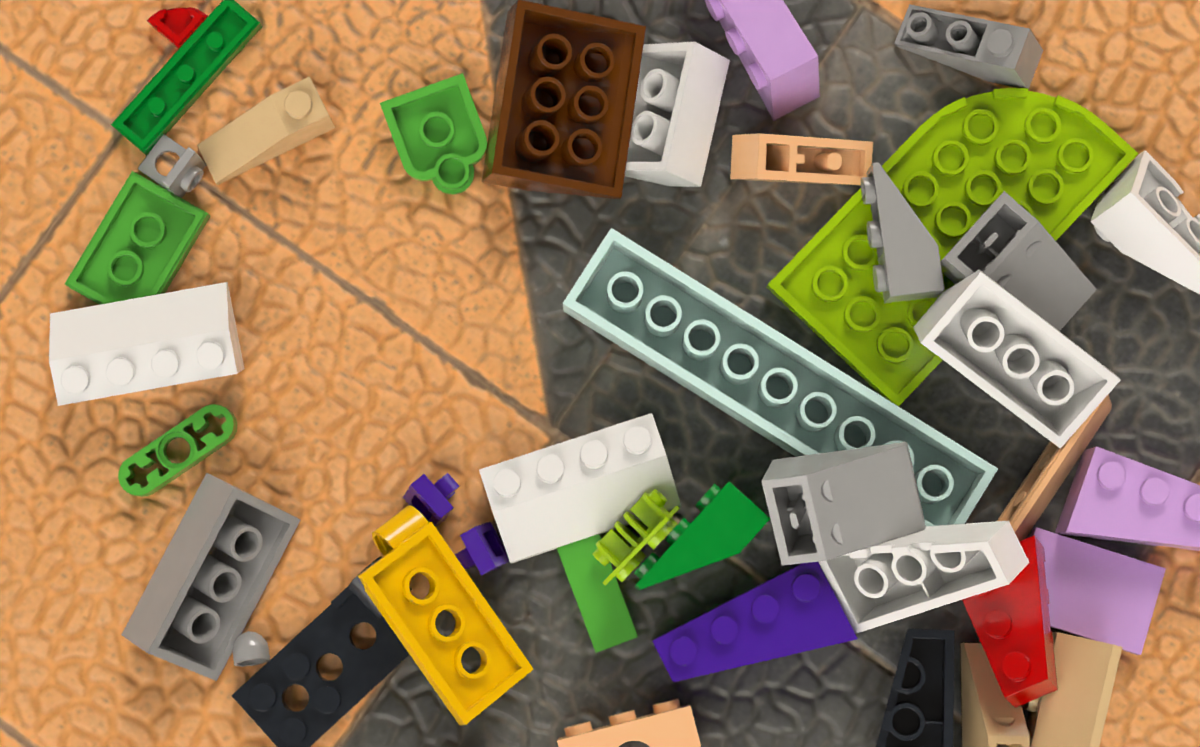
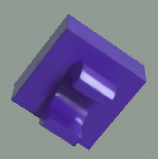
[403,473,460,527]
[455,522,510,575]

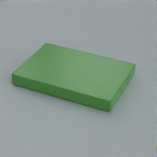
[64,171,211,305]

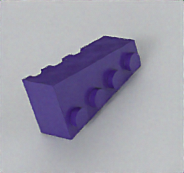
[651,561,858,682]

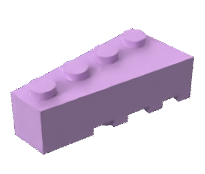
[705,0,820,121]

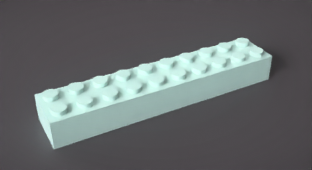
[563,228,998,526]

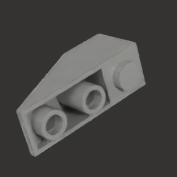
[894,4,1043,90]
[861,162,944,303]

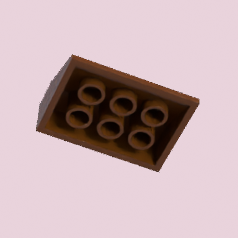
[482,0,646,199]

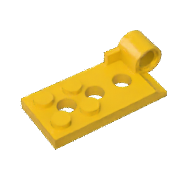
[358,505,534,725]

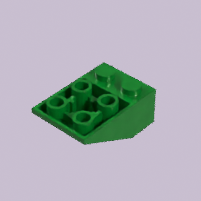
[634,481,770,591]

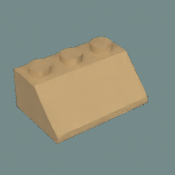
[1024,632,1122,747]

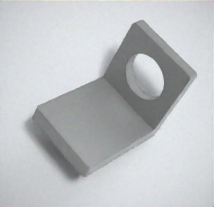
[138,134,206,198]

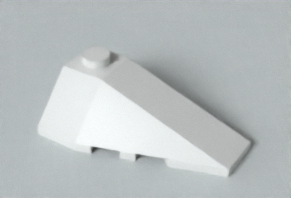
[1091,150,1200,294]

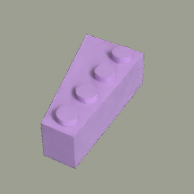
[1055,446,1200,551]

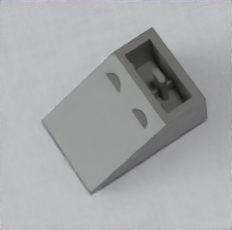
[941,191,1097,331]
[761,442,926,565]

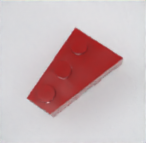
[962,535,1058,708]

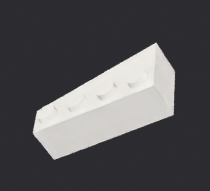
[818,521,1029,634]

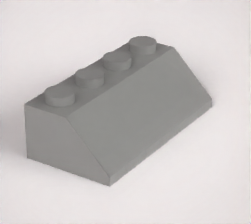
[121,473,300,681]

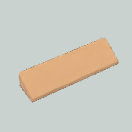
[997,394,1112,542]

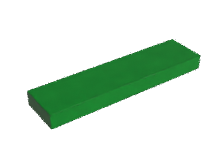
[111,0,263,156]

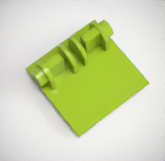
[593,489,680,586]

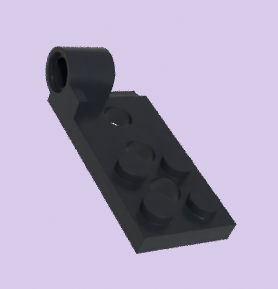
[231,556,412,747]

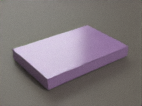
[1030,527,1166,655]

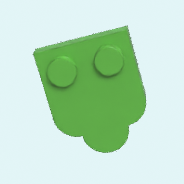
[380,73,487,195]

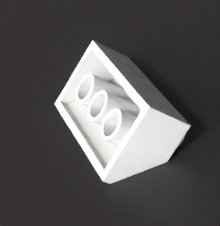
[913,270,1121,449]
[49,282,245,406]
[479,413,681,564]

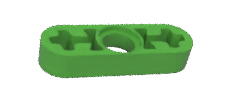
[118,404,237,497]

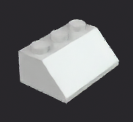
[625,42,730,187]

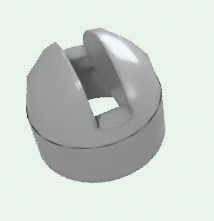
[232,631,270,667]

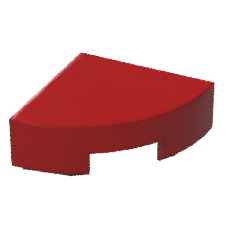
[147,7,208,49]

